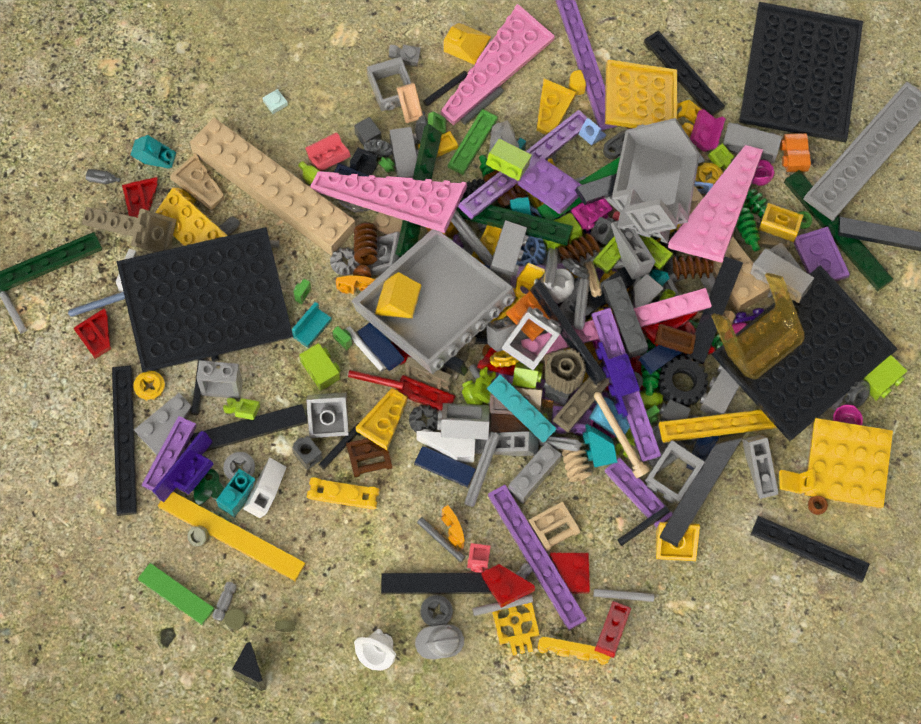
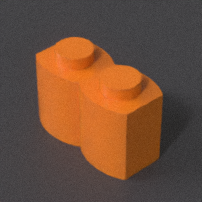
[780,133,811,172]

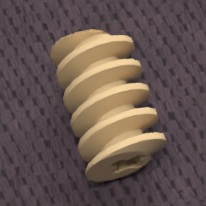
[561,438,592,482]

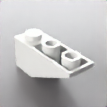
[417,429,475,463]
[243,458,286,518]

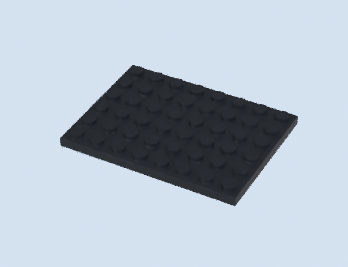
[739,2,863,143]
[116,227,293,373]
[712,265,898,442]

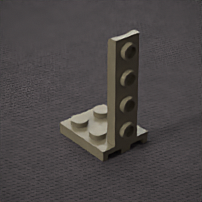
[81,207,177,252]
[405,331,481,393]

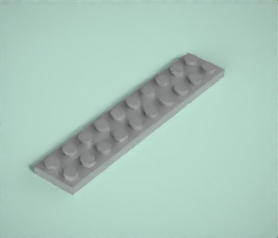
[803,82,921,221]

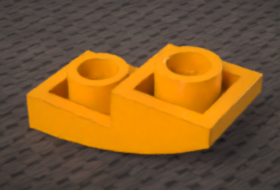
[336,276,376,294]
[441,505,464,549]

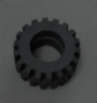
[657,356,709,407]

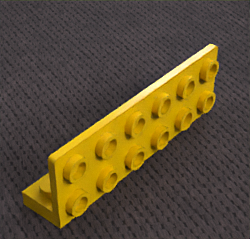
[155,187,228,246]

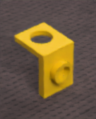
[677,99,702,124]
[515,263,545,298]
[779,469,816,494]

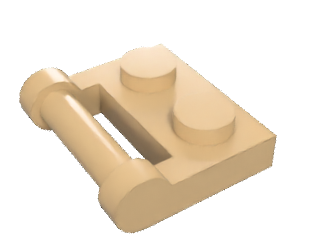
[528,502,580,552]

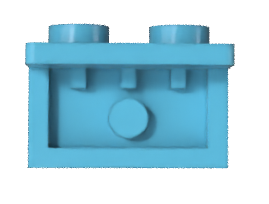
[589,397,629,437]

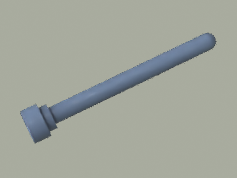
[68,292,125,317]

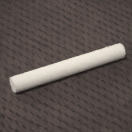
[346,326,386,372]

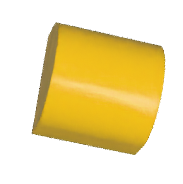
[569,70,586,95]

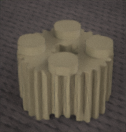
[545,348,586,394]

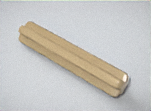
[583,261,602,297]

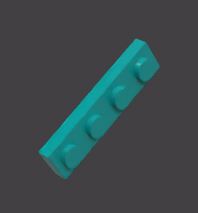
[487,374,557,443]

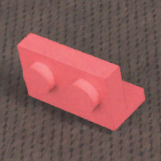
[306,133,351,171]

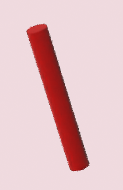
[348,370,405,390]

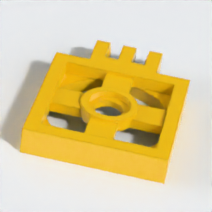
[492,603,540,656]

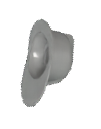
[415,624,464,659]

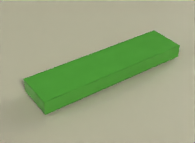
[448,109,498,175]
[138,563,215,626]

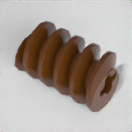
[354,223,378,265]
[558,233,601,269]
[673,255,714,280]

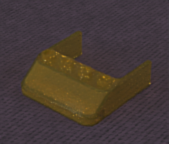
[711,273,804,379]

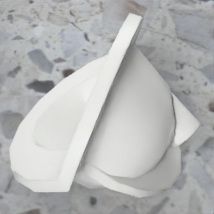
[354,629,396,670]

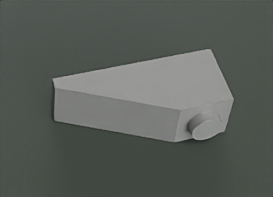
[611,221,656,280]
[475,432,538,456]
[742,434,778,499]

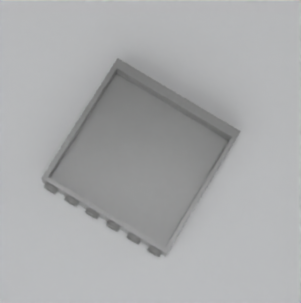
[352,229,516,374]

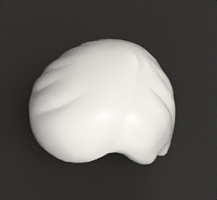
[534,269,574,304]

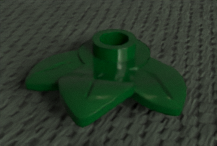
[193,469,224,505]

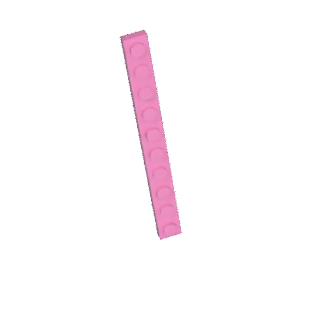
[521,288,711,356]

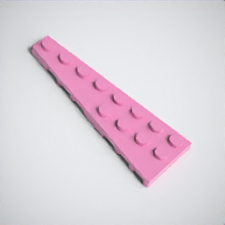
[441,4,555,126]
[668,145,763,263]
[310,172,467,233]

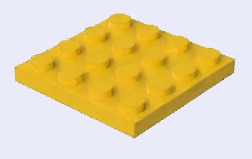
[605,60,677,128]
[804,418,893,508]

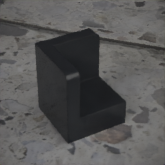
[350,147,378,175]

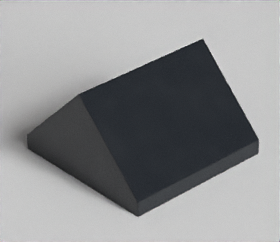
[232,642,266,691]

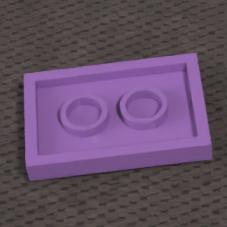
[518,158,581,214]
[793,227,850,281]

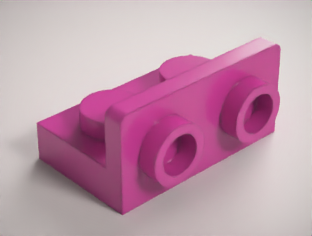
[690,109,726,152]
[571,198,613,232]

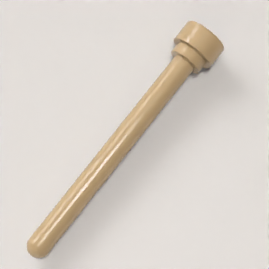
[594,392,650,478]

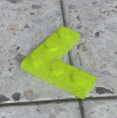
[593,234,673,274]

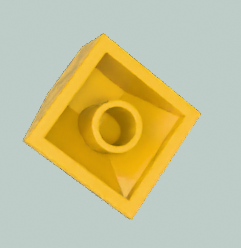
[444,23,491,65]

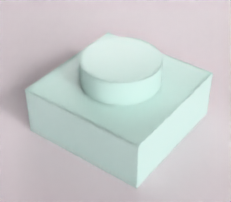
[263,89,288,114]

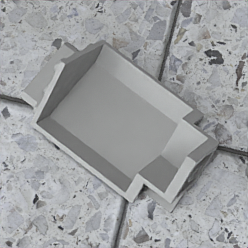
[612,118,700,243]

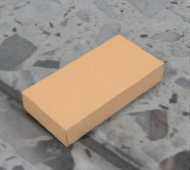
[396,83,423,123]

